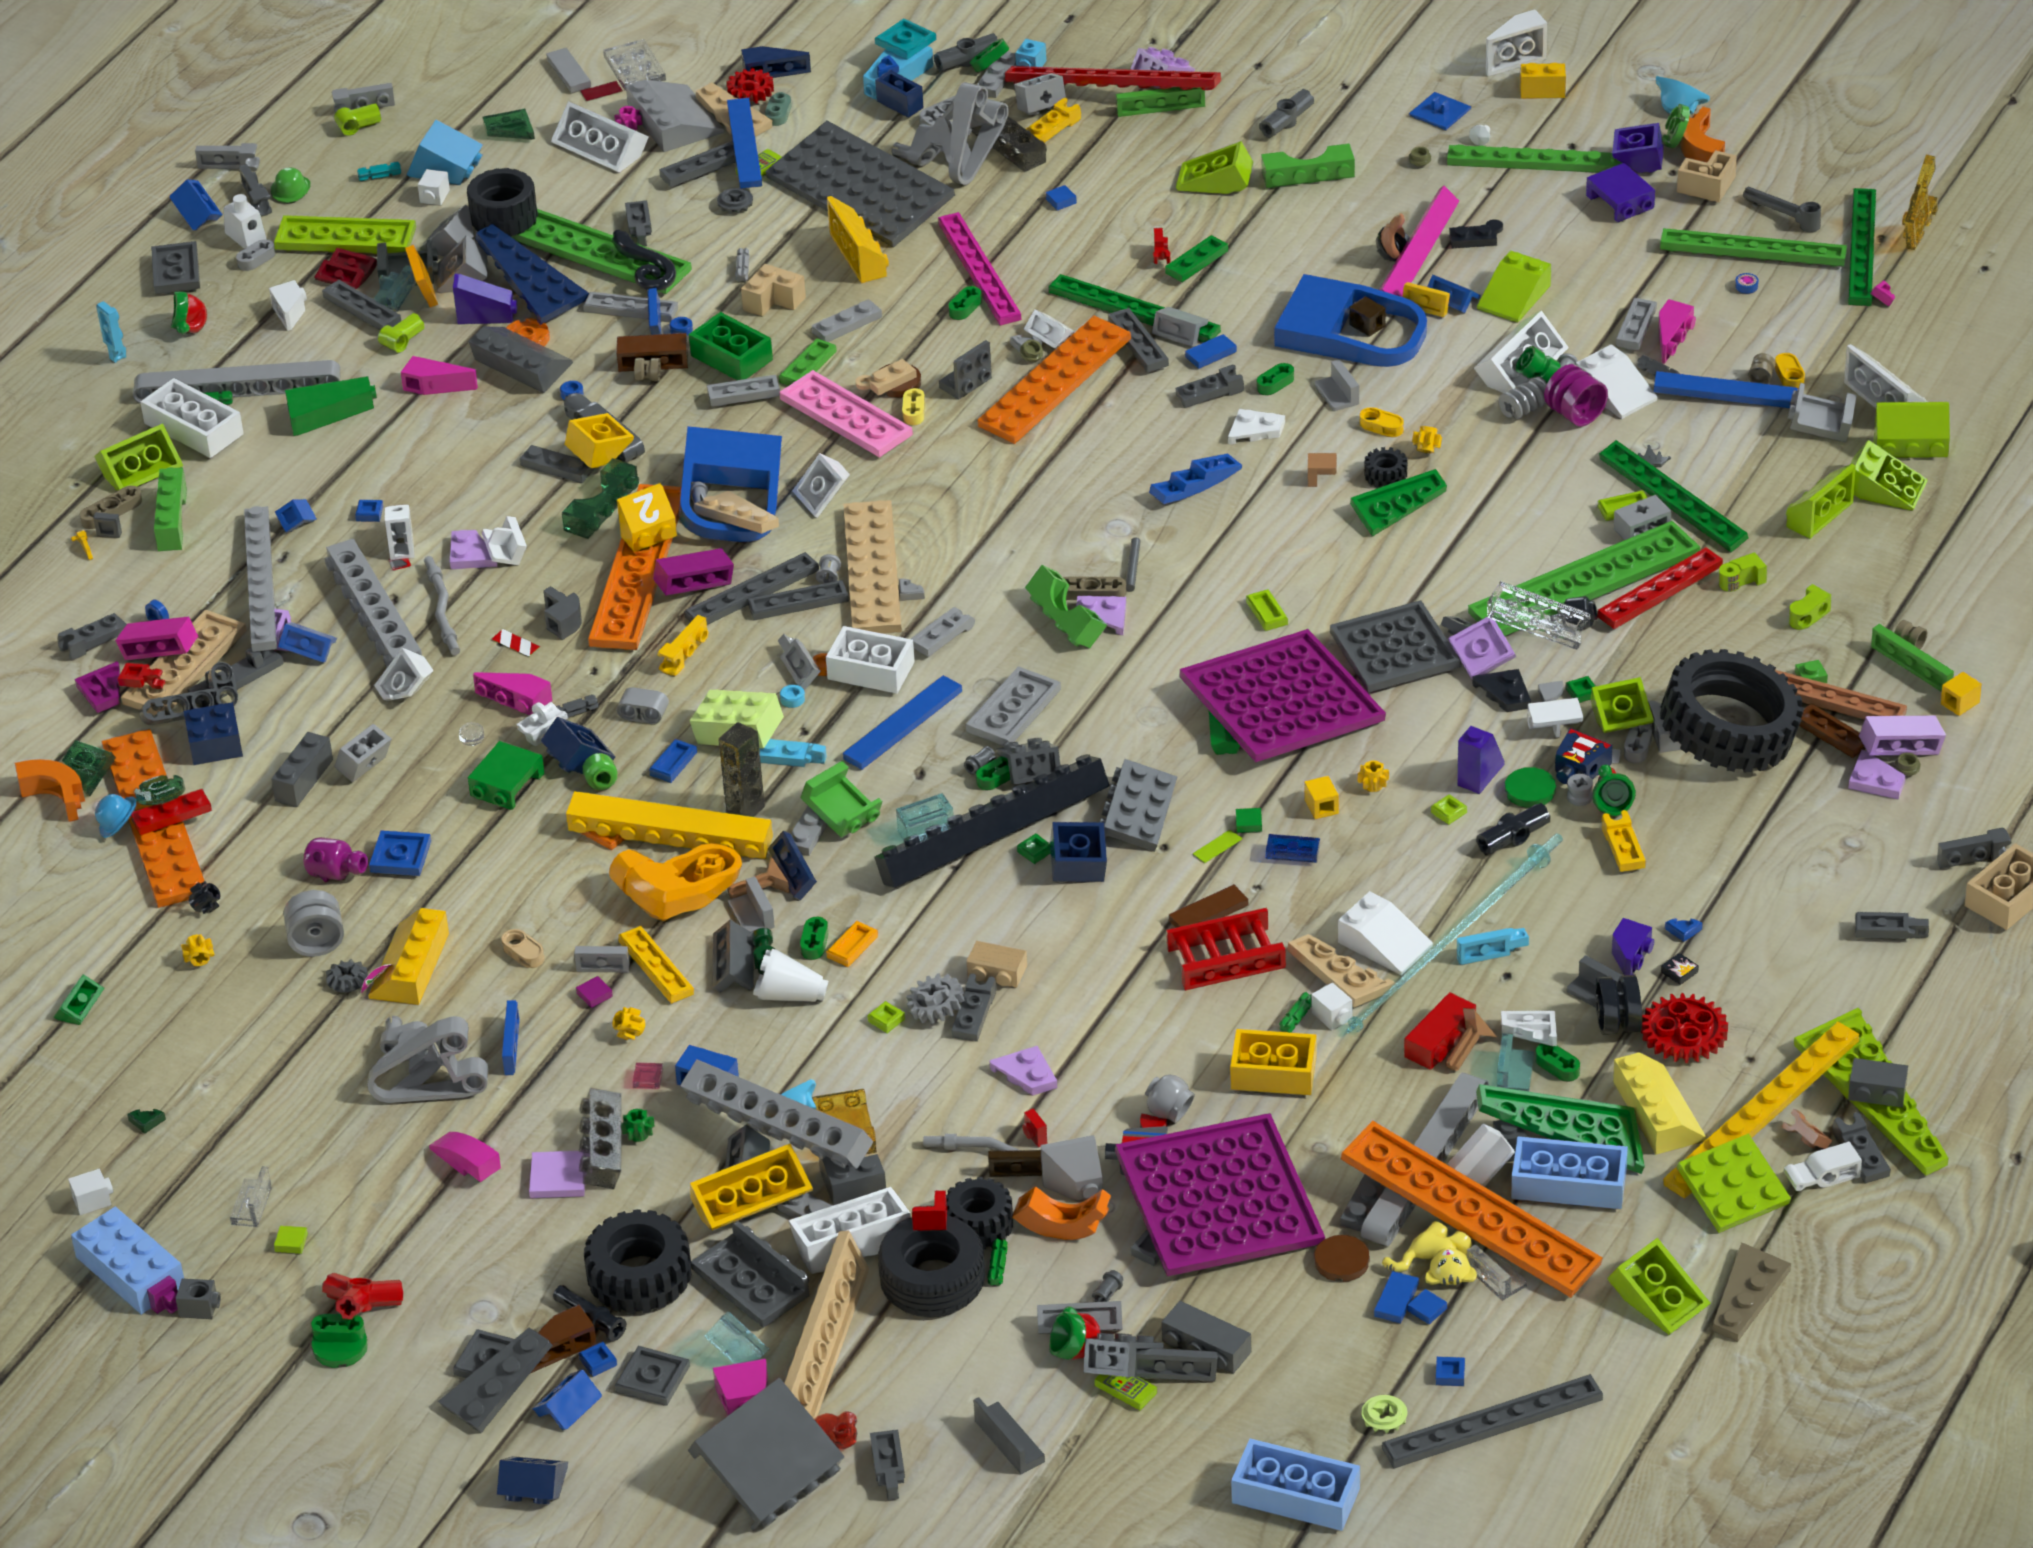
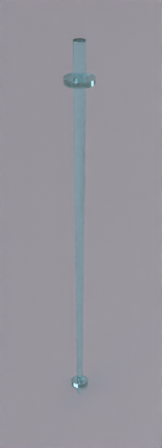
[1347,833,1563,1033]

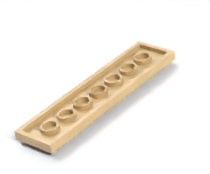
[843,500,902,633]
[785,1230,869,1421]

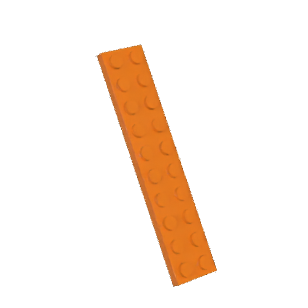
[588,484,681,650]
[102,729,204,908]
[1341,1120,1603,1298]

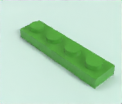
[1116,87,1205,117]
[1871,624,1954,692]

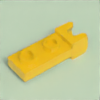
[1023,98,1081,147]
[657,615,709,676]
[1602,810,1646,872]

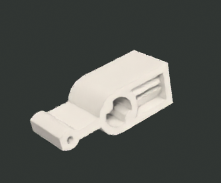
[1784,1142,1862,1191]

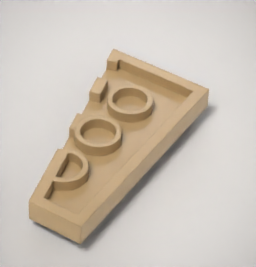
[696,82,772,137]
[694,491,779,534]
[1287,934,1395,1008]

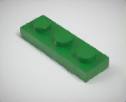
[1165,235,1228,283]

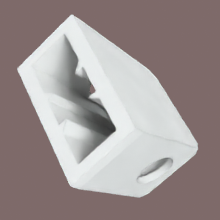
[224,194,266,249]
[385,505,414,560]

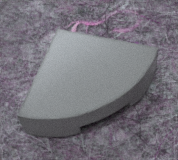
[1010,335,1042,352]
[899,579,925,601]
[1538,680,1563,702]

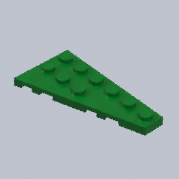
[1476,1084,1645,1174]

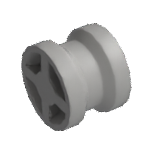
[1567,774,1593,806]

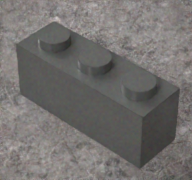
[271,732,333,807]
[1161,1301,1252,1374]

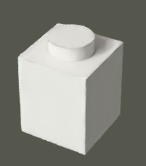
[418,169,450,206]
[1312,983,1352,1030]
[68,1169,113,1215]

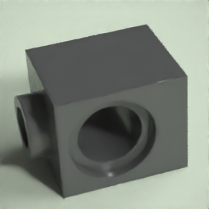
[176,1278,221,1319]

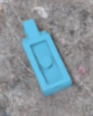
[96,301,126,363]
[755,739,827,767]
[1457,928,1529,965]

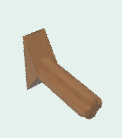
[727,857,789,899]
[1446,1008,1497,1071]

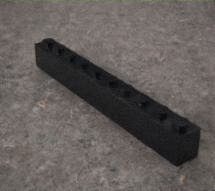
[874,754,1110,888]

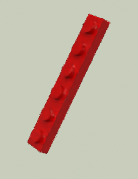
[1597,547,1723,629]

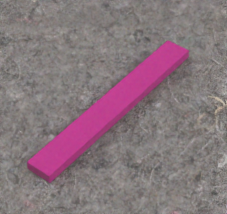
[1379,186,1459,297]
[938,212,1022,326]

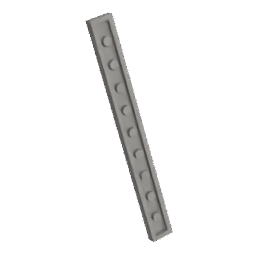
[244,506,277,652]

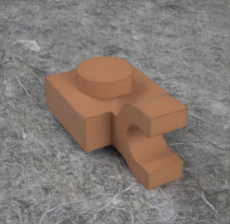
[1781,1109,1833,1149]

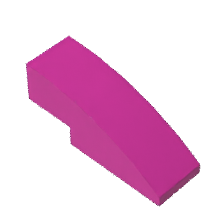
[429,1131,501,1182]

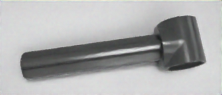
[1743,186,1821,232]

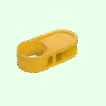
[1775,353,1805,389]
[1360,407,1404,437]

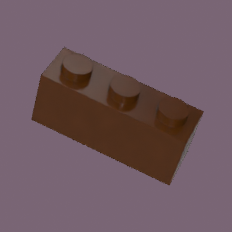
[616,333,688,372]

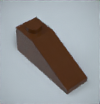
[530,1305,597,1374]

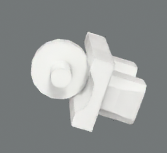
[517,702,568,746]

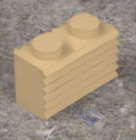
[967,941,1027,988]

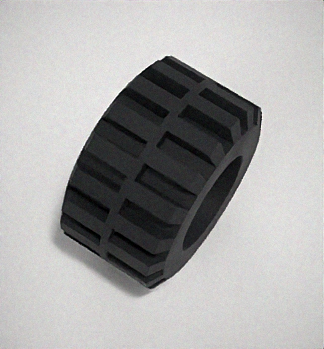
[946,1177,1013,1249]

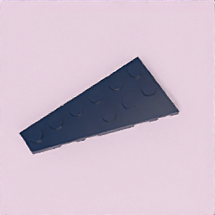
[475,224,589,325]

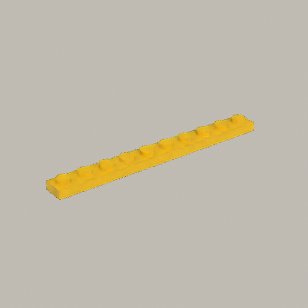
[1663,1022,1859,1199]

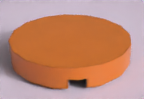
[506,318,550,346]

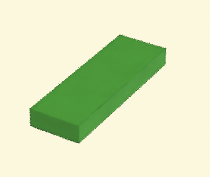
[779,339,837,386]

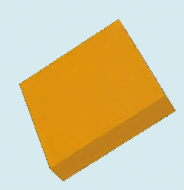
[405,245,438,308]

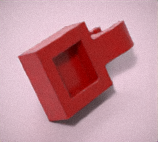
[1153,228,1171,264]
[117,663,166,689]

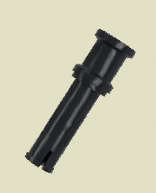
[553,1285,627,1341]

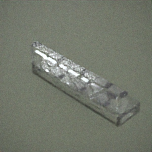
[1487,581,1590,650]

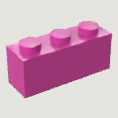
[115,616,198,660]

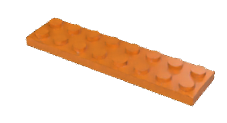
[977,315,1131,444]

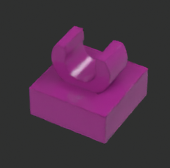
[147,1275,178,1314]

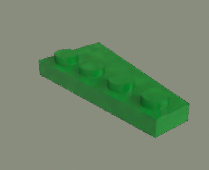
[1350,469,1447,537]

